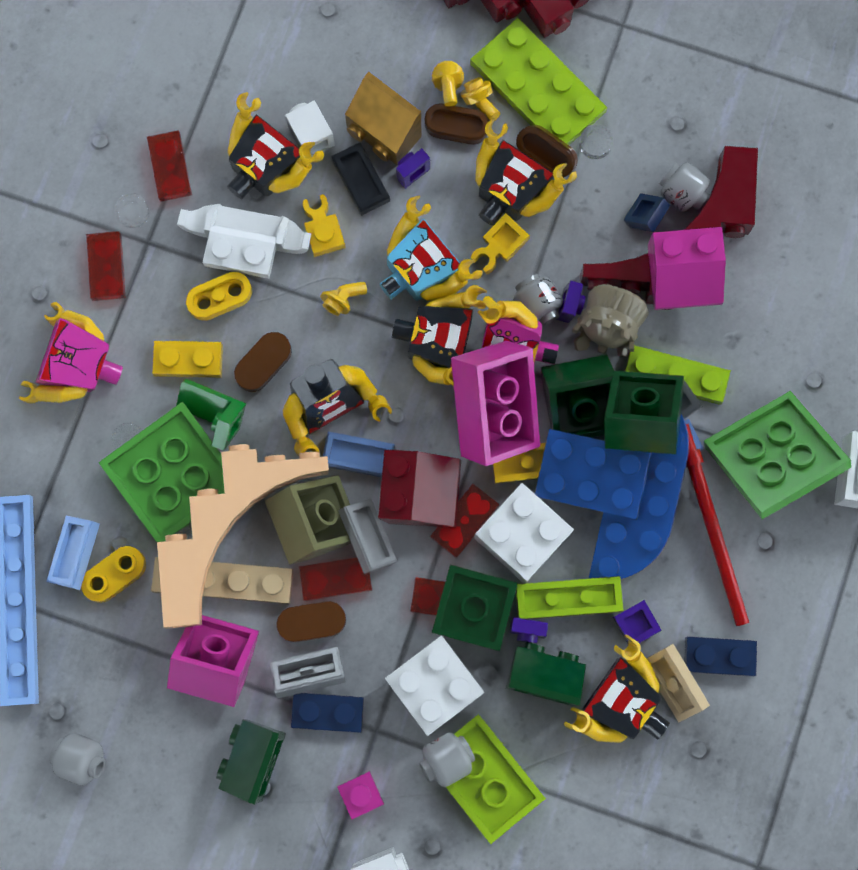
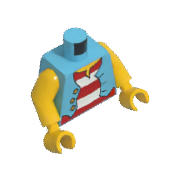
[380,195,483,301]

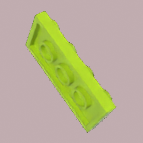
[470,18,608,145]

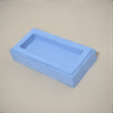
[46,515,100,590]

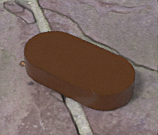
[424,103,489,145]
[516,125,578,178]
[234,332,292,392]
[277,601,346,642]

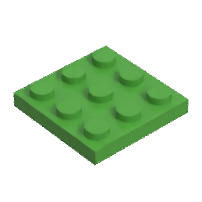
[704,391,851,519]
[98,402,225,542]

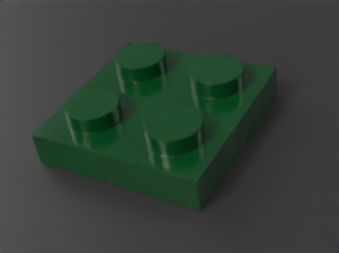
[432,564,518,652]

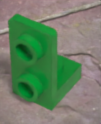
[176,379,246,451]

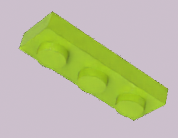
[625,345,731,405]
[516,576,624,619]

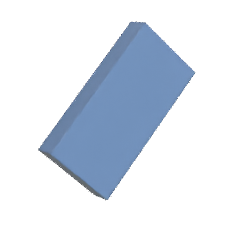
[323,431,395,478]

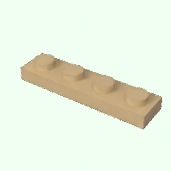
[151,557,293,604]

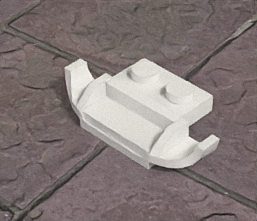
[177,204,311,279]

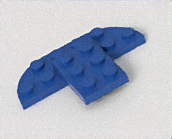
[535,414,689,579]

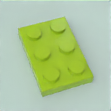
[446,714,546,844]

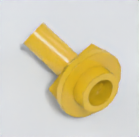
[432,61,464,107]
[460,77,500,121]
[320,281,367,316]

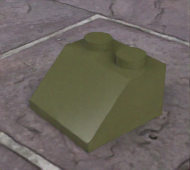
[265,475,351,565]

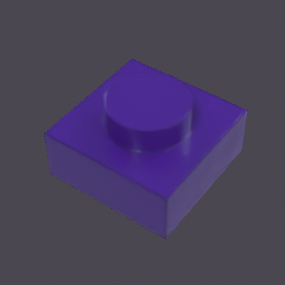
[396,148,430,189]
[556,280,586,323]
[613,600,662,644]
[510,617,548,644]

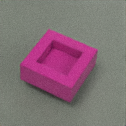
[337,771,384,820]

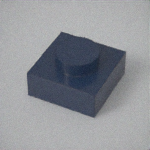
[624,193,670,232]

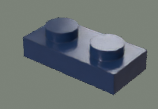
[684,636,757,677]
[291,693,364,733]

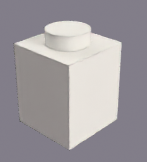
[285,100,335,157]

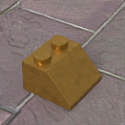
[345,72,422,165]

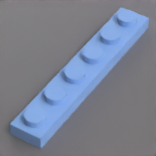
[0,495,39,706]

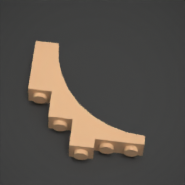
[157,444,329,629]

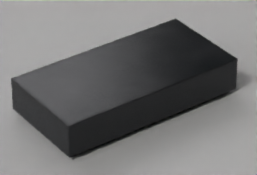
[331,142,390,216]

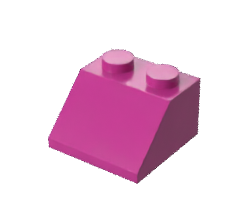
[647,227,726,310]
[167,615,259,707]

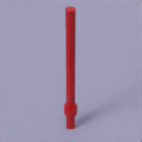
[686,423,750,626]

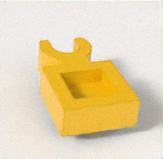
[303,194,346,257]
[471,213,530,275]

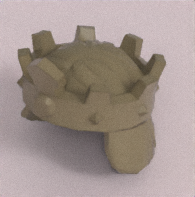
[572,284,648,357]

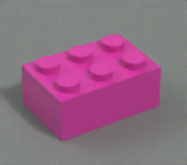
[451,341,540,466]

